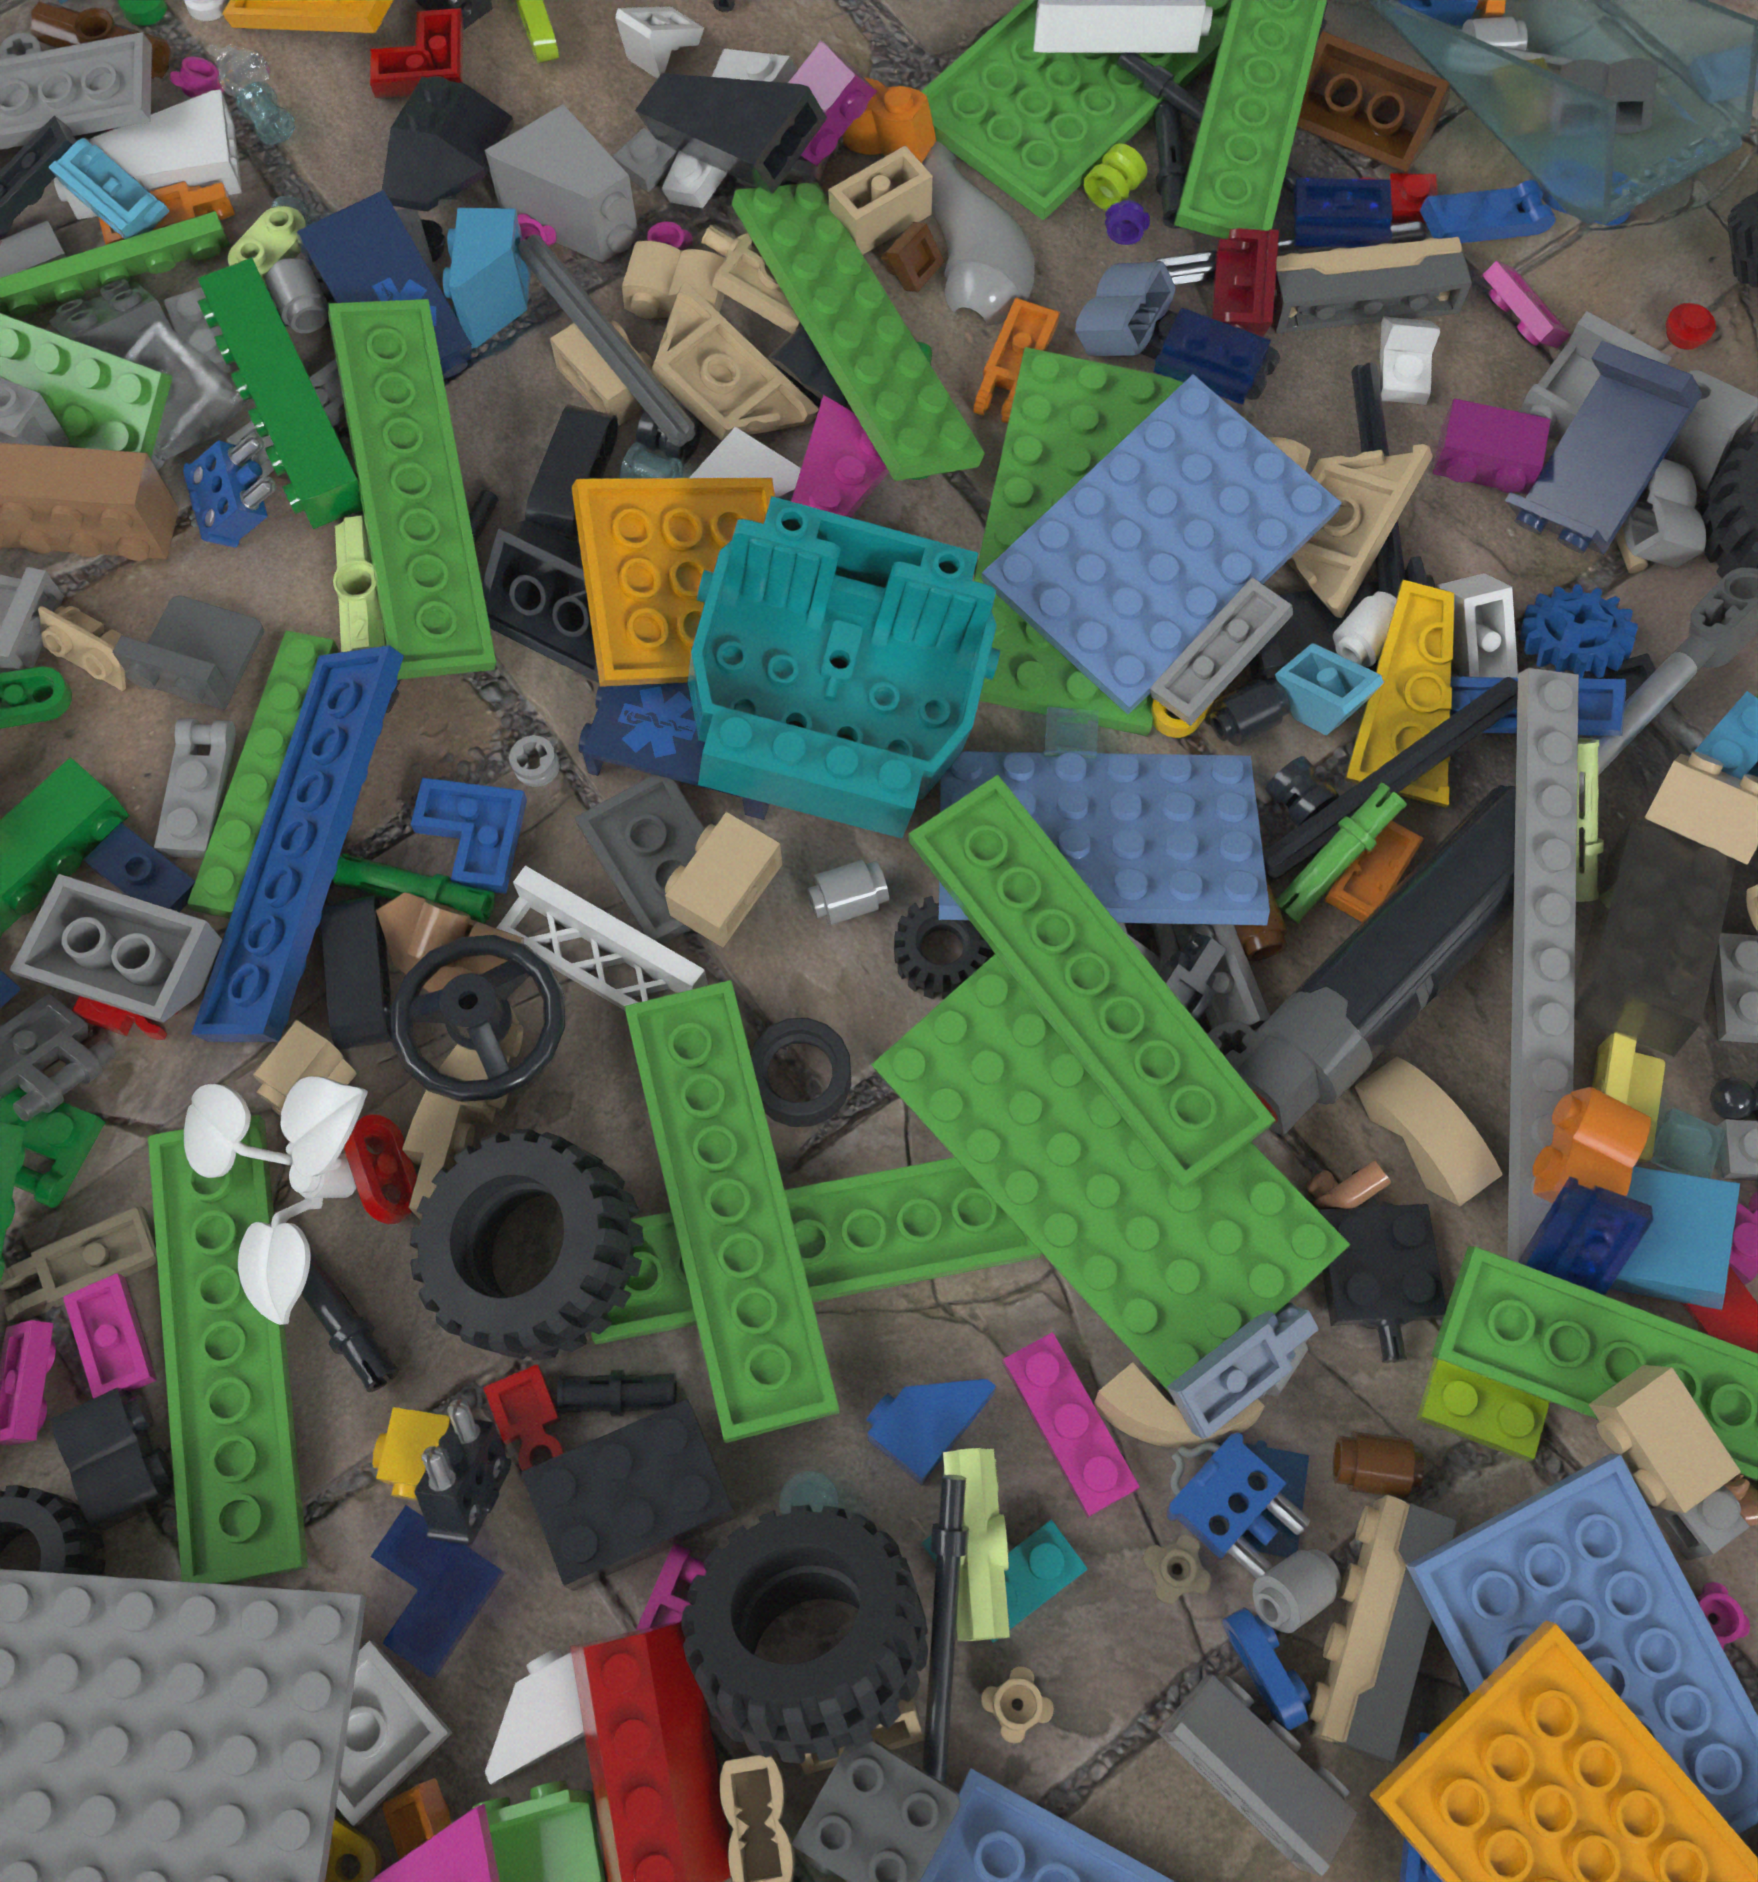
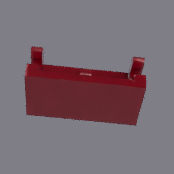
[1211,228,1279,340]

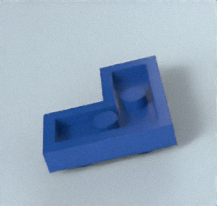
[411,778,527,894]

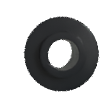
[1210,678,1290,746]

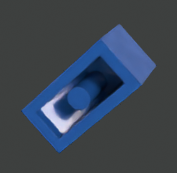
[866,1379,996,1486]

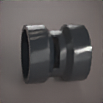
[636,411,703,465]
[1265,756,1339,827]

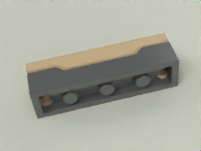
[1273,237,1472,333]
[1307,1495,1457,1763]

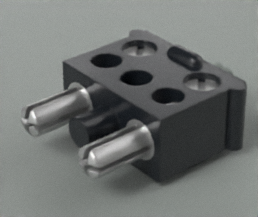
[414,1399,512,1546]

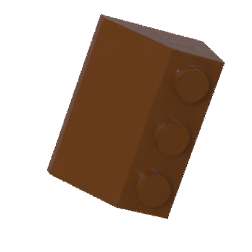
[1296,31,1450,174]

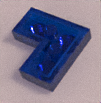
[370,1505,506,1678]

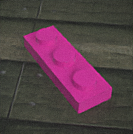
[1002,1332,1140,1518]

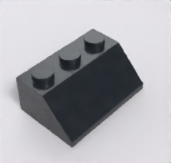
[482,519,600,684]

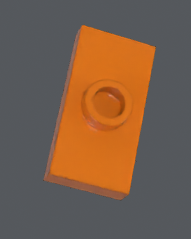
[1324,820,1424,922]

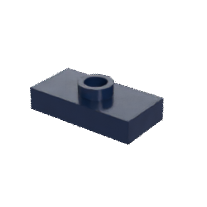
[84,823,195,912]

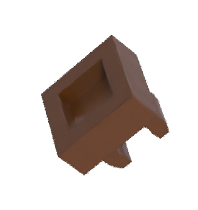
[881,222,945,292]

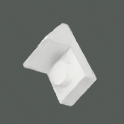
[615,7,704,79]
[1379,316,1440,405]

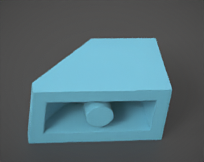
[1275,643,1384,736]

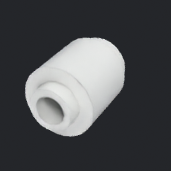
[1333,592,1397,667]

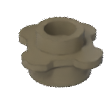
[1143,1534,1212,1605]

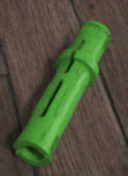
[1275,783,1407,924]

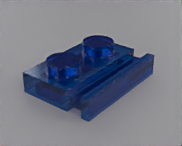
[1294,178,1393,247]
[1153,307,1271,405]
[1519,1176,1654,1296]

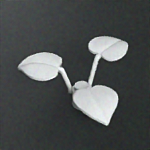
[184,1076,368,1325]

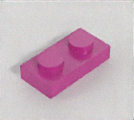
[1482,261,1572,348]
[63,1273,157,1399]
[0,1320,56,1446]

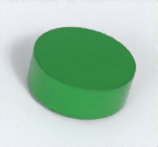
[118,0,167,26]

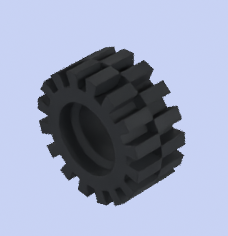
[894,896,990,1000]

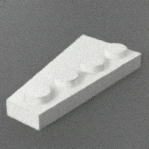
[662,49,797,208]

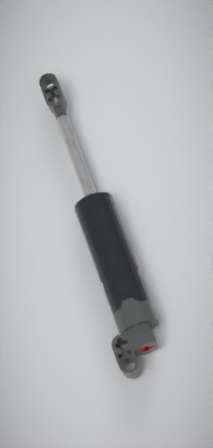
[1207,567,1758,1135]

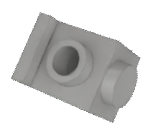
[1649,1485,1750,1561]

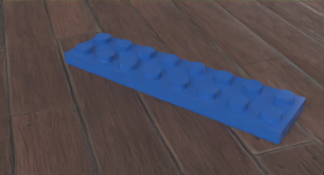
[191,645,404,1042]

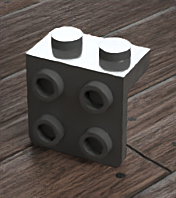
[50,279,183,367]
[112,596,264,710]
[791,1739,960,1882]

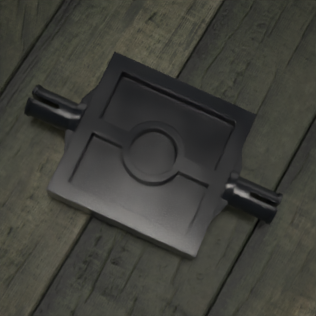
[1319,1170,1447,1363]

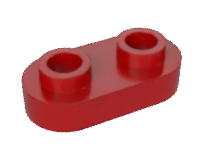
[344,1114,417,1224]

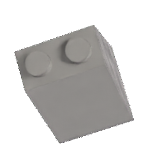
[485,104,639,263]

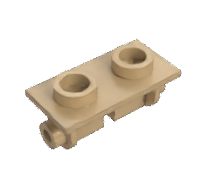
[38,606,126,691]

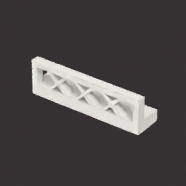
[497,866,708,1011]

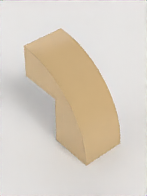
[1355,1056,1503,1206]
[1094,1362,1265,1449]

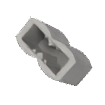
[1624,458,1706,568]

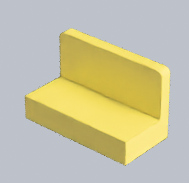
[1592,1030,1665,1163]

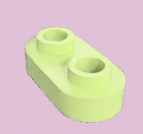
[228,206,306,286]

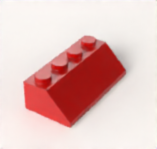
[570,1620,732,1882]

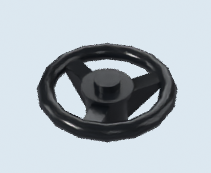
[391,935,565,1102]

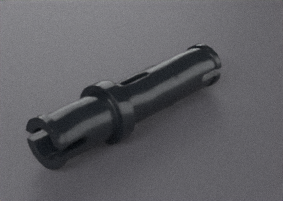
[1153,100,1188,229]
[301,1238,399,1393]

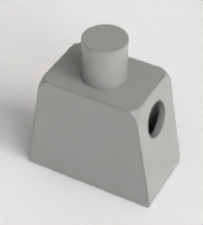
[1664,370,1758,491]

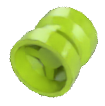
[1083,143,1148,211]

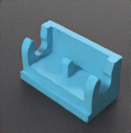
[49,138,169,239]

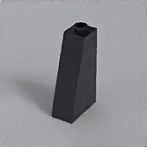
[635,73,827,194]

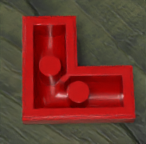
[370,8,463,99]

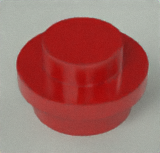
[1666,303,1716,350]

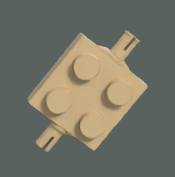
[701,225,802,334]

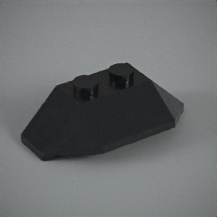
[382,76,514,212]

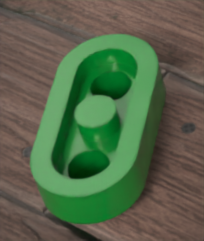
[0,667,72,729]

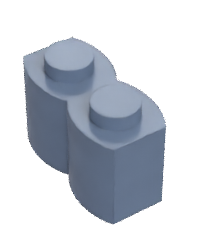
[1075,261,1176,356]

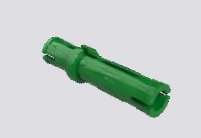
[333,853,495,924]

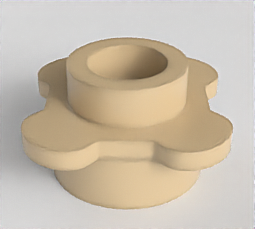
[981,1666,1054,1743]

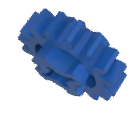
[1520,584,1638,679]

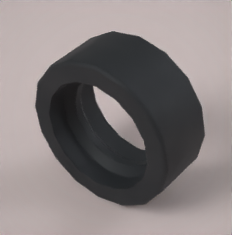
[750,1018,851,1127]

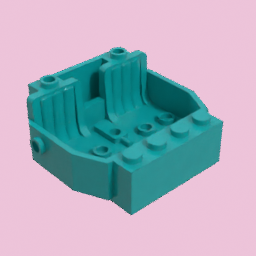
[688,496,1000,839]

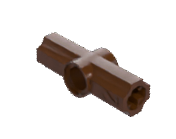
[30,1,171,79]

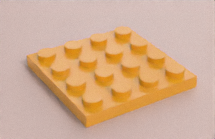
[571,478,775,687]

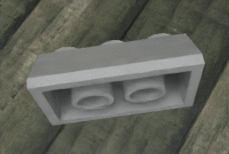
[10,874,223,1023]
[1157,1675,1357,1876]

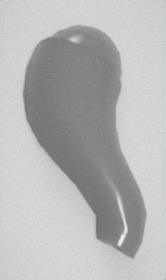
[921,142,1035,326]

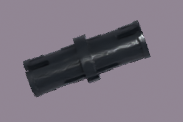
[557,1370,677,1417]

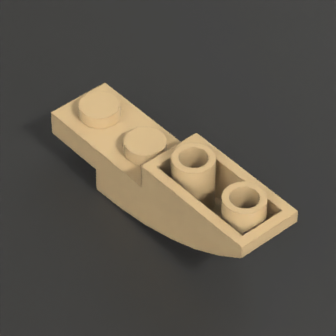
[402,1005,523,1221]

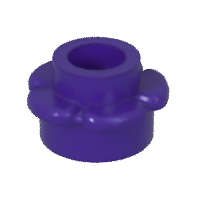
[1105,200,1150,245]

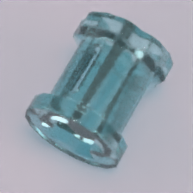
[237,81,295,146]
[620,442,684,479]

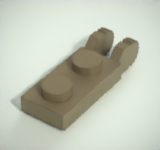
[0,1206,157,1323]

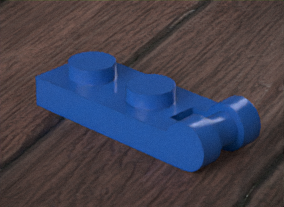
[1420,180,1556,243]

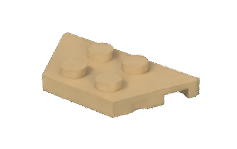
[651,282,819,440]
[1287,444,1433,618]

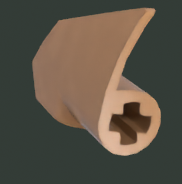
[376,892,524,993]

